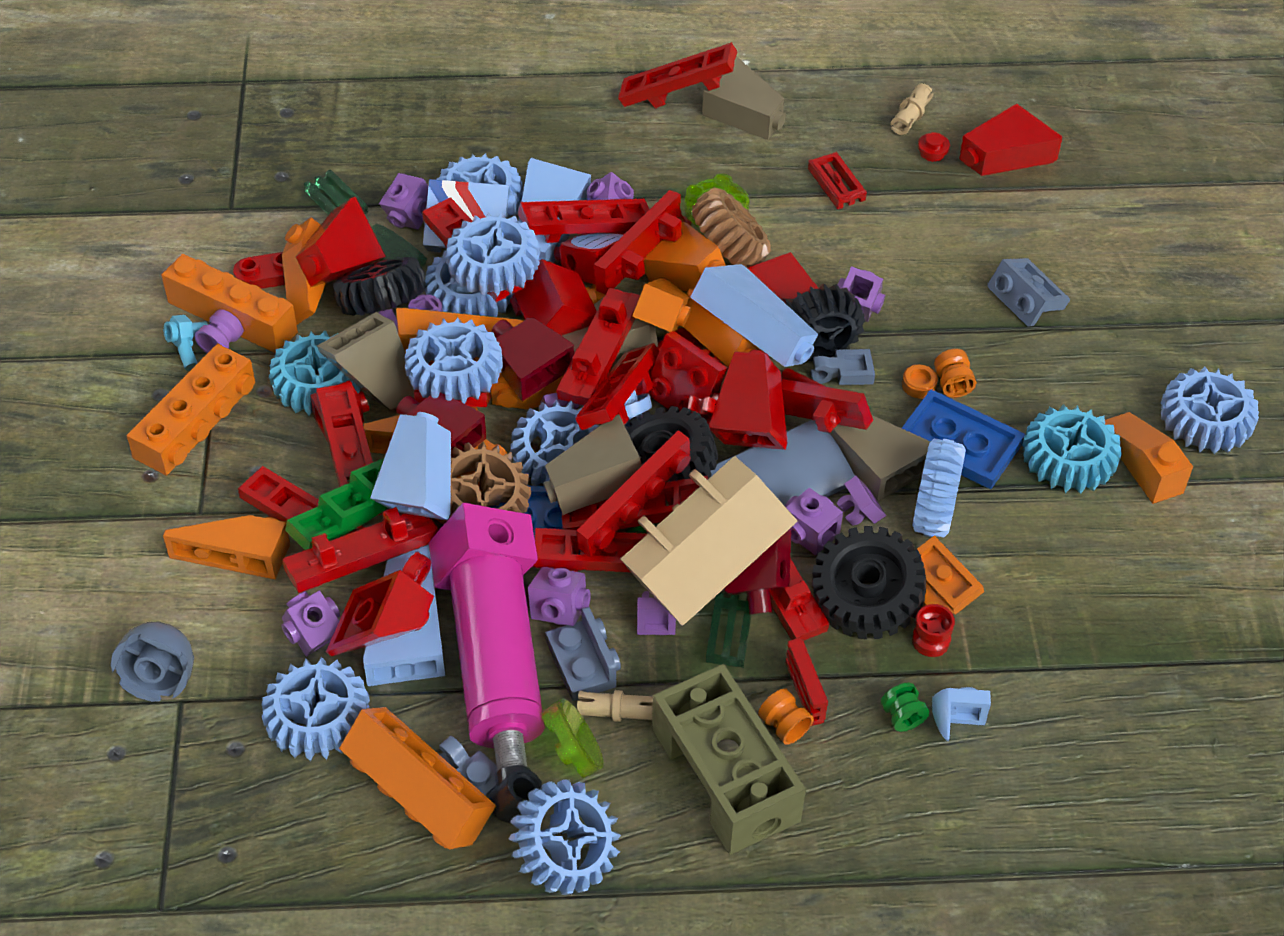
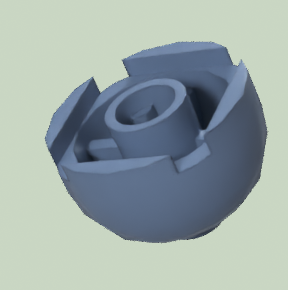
[111,622,194,702]

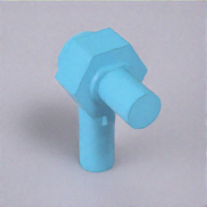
[163,315,208,371]

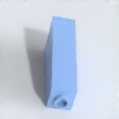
[518,158,591,263]
[690,264,818,367]
[363,544,445,686]

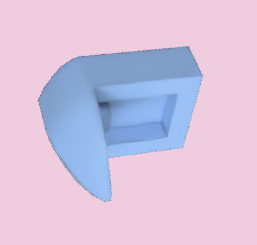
[932,687,991,741]

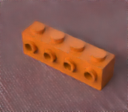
[161,254,298,353]
[126,343,256,476]
[339,707,496,850]

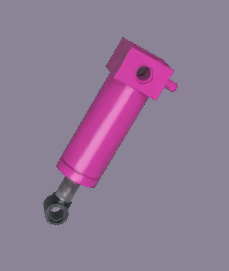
[429,503,545,823]

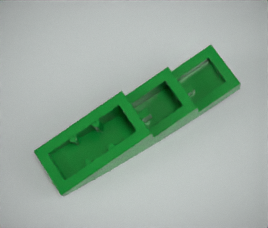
[285,458,388,550]

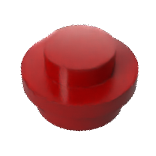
[918,132,950,162]

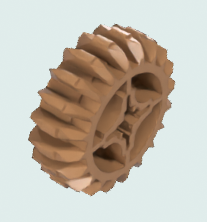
[692,187,771,268]
[439,441,531,520]

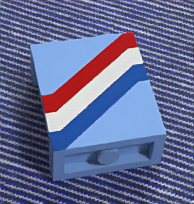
[423,179,517,252]

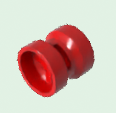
[912,604,955,657]

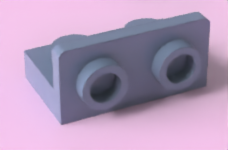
[987,258,1071,326]
[545,607,621,701]

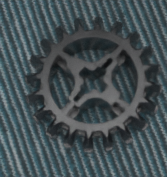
[333,256,427,316]
[786,284,865,364]

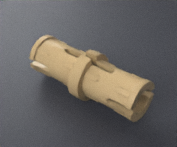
[890,83,933,135]
[577,690,653,722]

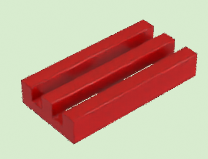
[808,152,867,210]
[785,638,828,726]

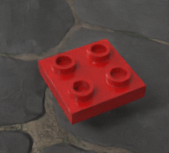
[646,331,727,421]

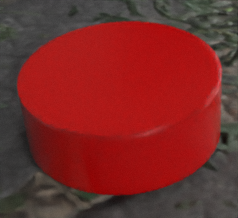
[402,552,431,586]

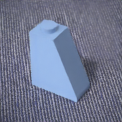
[370,412,451,520]

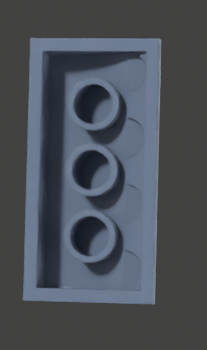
[710,420,855,506]

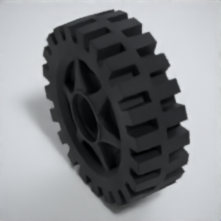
[625,406,718,482]
[812,526,926,640]

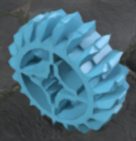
[269,331,360,416]
[1022,404,1122,494]

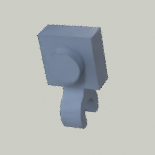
[811,349,875,385]
[439,736,497,798]

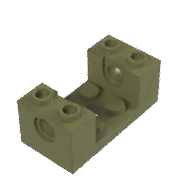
[652,664,806,855]

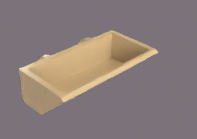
[621,456,798,626]

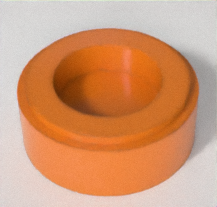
[902,365,938,399]

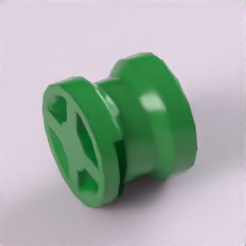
[880,682,930,732]

